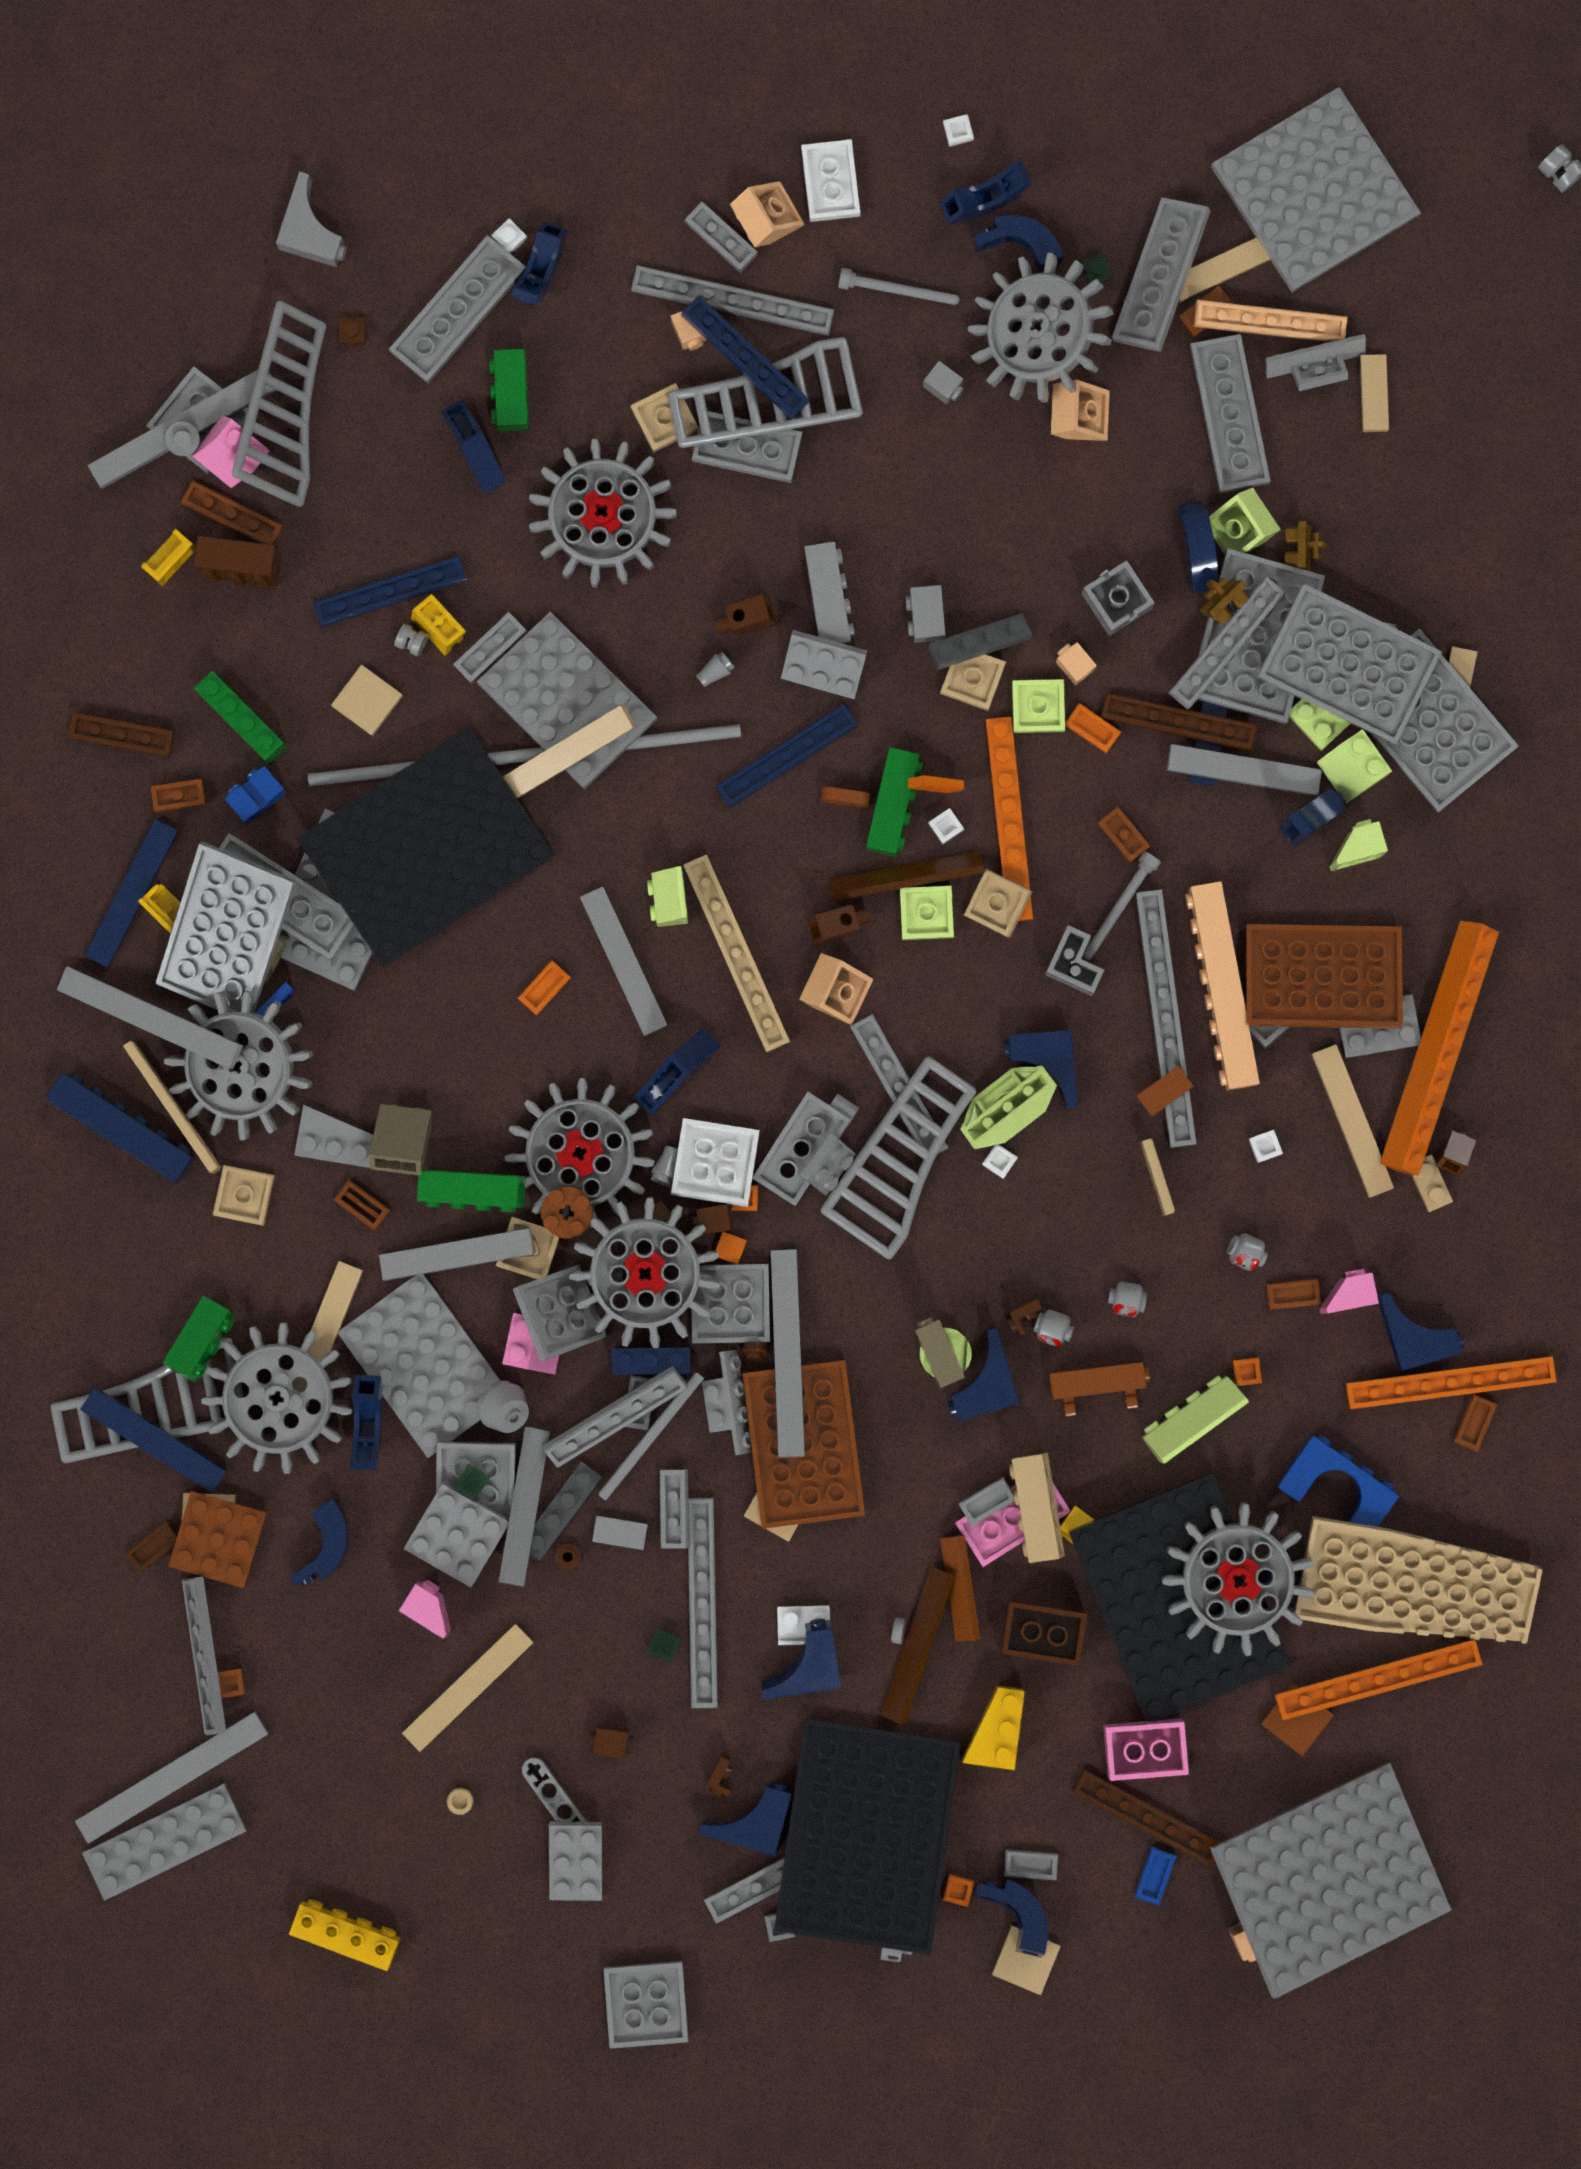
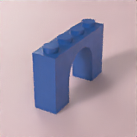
[1275,1434,1399,1527]

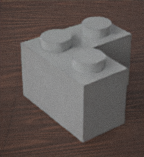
[1045,925,1104,996]

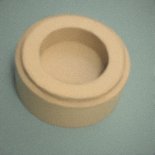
[447,1788,474,1815]

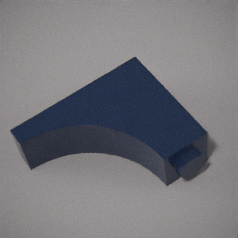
[441,400,506,493]
[1279,788,1346,848]
[634,1028,721,1116]
[1004,1030,1077,1110]
[1377,1292,1464,1370]
[948,1328,1019,1421]
[761,1618,841,1700]
[699,1782,792,1856]

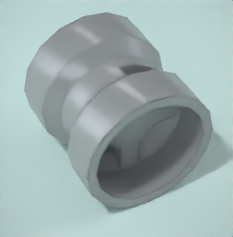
[394,623,429,657]

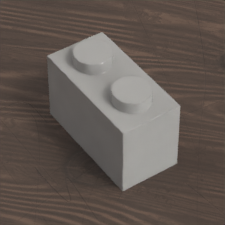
[905,585,945,643]

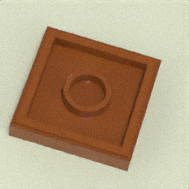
[1260,1682,1334,1757]

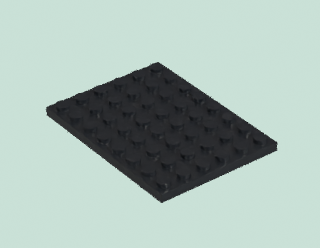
[296,727,555,968]
[1068,1472,1291,1722]
[774,1719,960,1955]

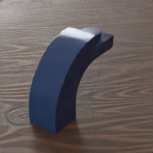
[939,161,1031,224]
[973,215,1064,272]
[512,222,568,305]
[1177,502,1218,593]
[350,1375,383,1470]
[289,1498,349,1587]
[973,1880,1048,1958]

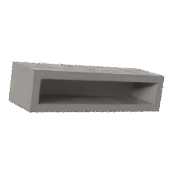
[804,542,855,646]

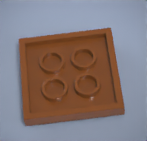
[168,1491,267,1588]

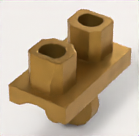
[1285,521,1327,572]
[1199,578,1249,624]

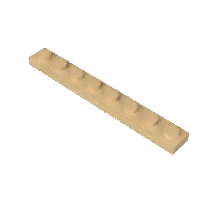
[683,855,790,1053]

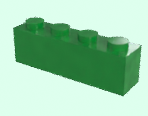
[194,671,288,765]
[866,748,923,857]
[417,1170,526,1212]

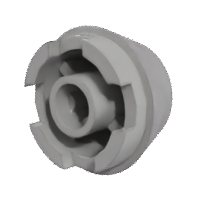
[477,1381,529,1433]

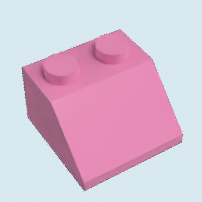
[192,416,270,488]
[1319,1269,1379,1314]
[502,1313,559,1374]
[399,1580,451,1639]

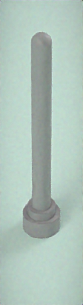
[838,268,959,305]
[1082,851,1161,960]

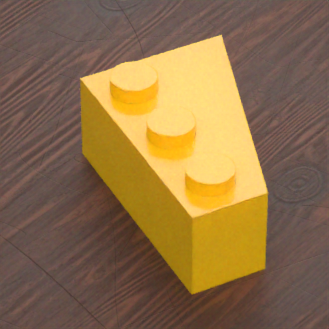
[961,1685,1025,1770]

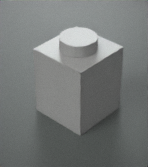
[923,361,964,404]

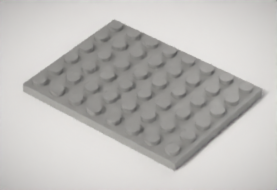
[1210,1763,1451,1998]

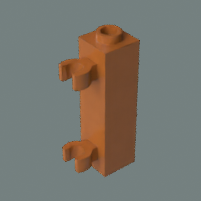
[1049,1362,1150,1416]

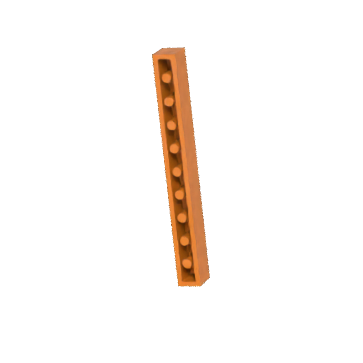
[1380,921,1499,1176]

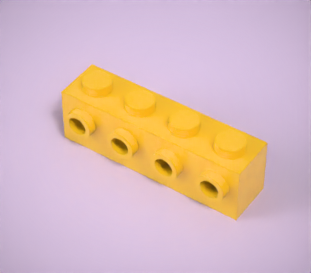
[289,1899,401,1971]

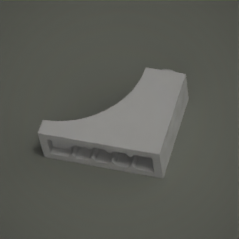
[276,172,347,267]

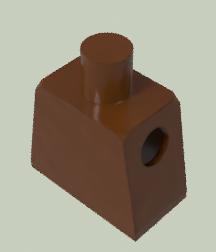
[714,594,778,636]
[807,905,871,947]

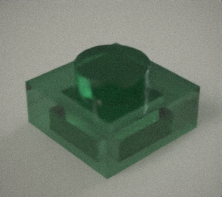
[1081,253,1114,284]
[454,1464,490,1501]
[646,1628,681,1663]

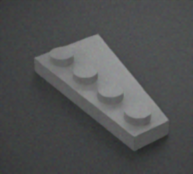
[294,1105,373,1168]

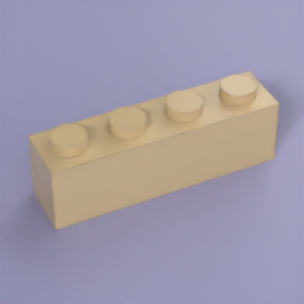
[1010,1453,1065,1563]

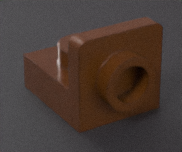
[1006,1299,1042,1336]
[707,1754,733,1798]

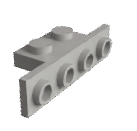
[1266,334,1366,391]
[702,1350,752,1455]

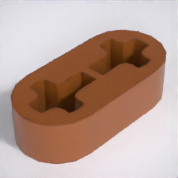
[820,787,870,808]

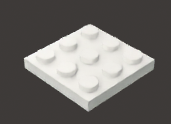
[671,1118,760,1207]

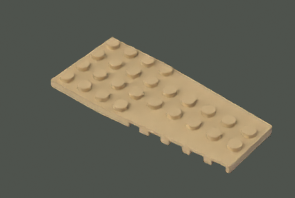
[1293,1516,1542,1644]

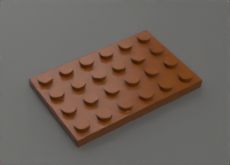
[1246,924,1403,1029]
[742,1360,865,1529]

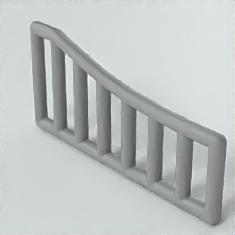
[232,301,326,507]
[668,337,863,448]
[820,1057,976,1260]
[50,1337,244,1463]

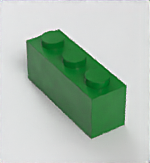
[489,349,529,431]
[163,1296,235,1383]

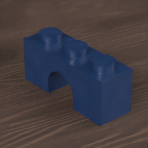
[612,1348,691,1375]

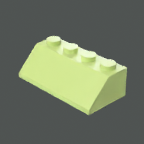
[1142,1375,1249,1464]

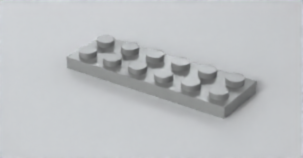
[1112,197,1211,352]
[389,235,526,384]
[1190,334,1271,493]
[219,833,354,961]
[82,1783,247,1901]

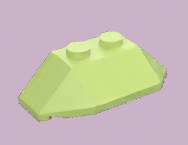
[961,1066,1057,1149]

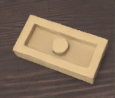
[1412,1155,1453,1212]

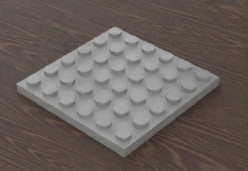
[1211,87,1421,293]

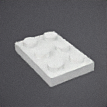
[801,139,860,222]

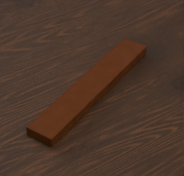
[1101,693,1257,751]
[829,850,985,901]
[881,1567,955,1725]
[1072,1768,1221,1867]

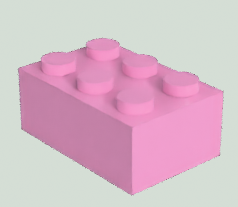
[1103,1719,1189,1781]

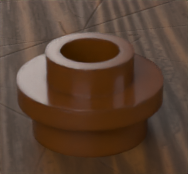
[741,1342,767,1361]
[555,1544,581,1570]

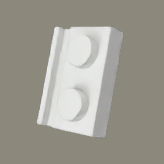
[777,1605,830,1645]

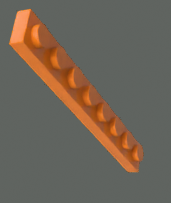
[986,717,1033,921]
[1345,1356,1557,1409]
[1274,1639,1482,1720]

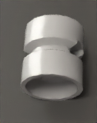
[1538,144,1581,193]

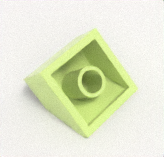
[1209,488,1281,554]
[1316,729,1392,804]
[1329,819,1388,871]
[647,866,688,927]

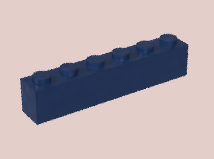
[45,1073,195,1184]

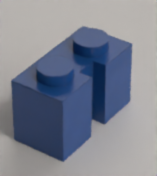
[225,766,287,825]

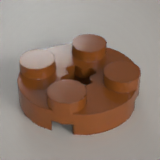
[541,1186,594,1238]

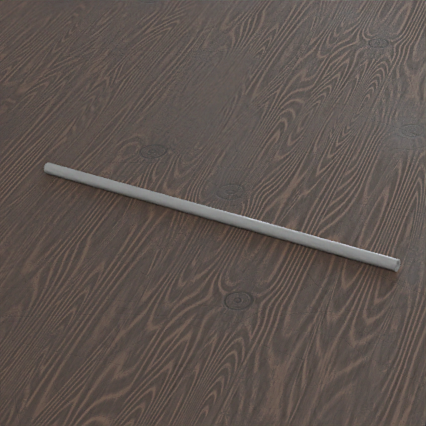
[308,724,741,786]

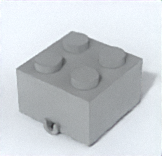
[1082,560,1155,636]

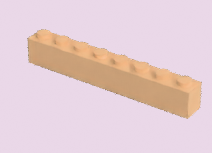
[1185,881,1260,1091]

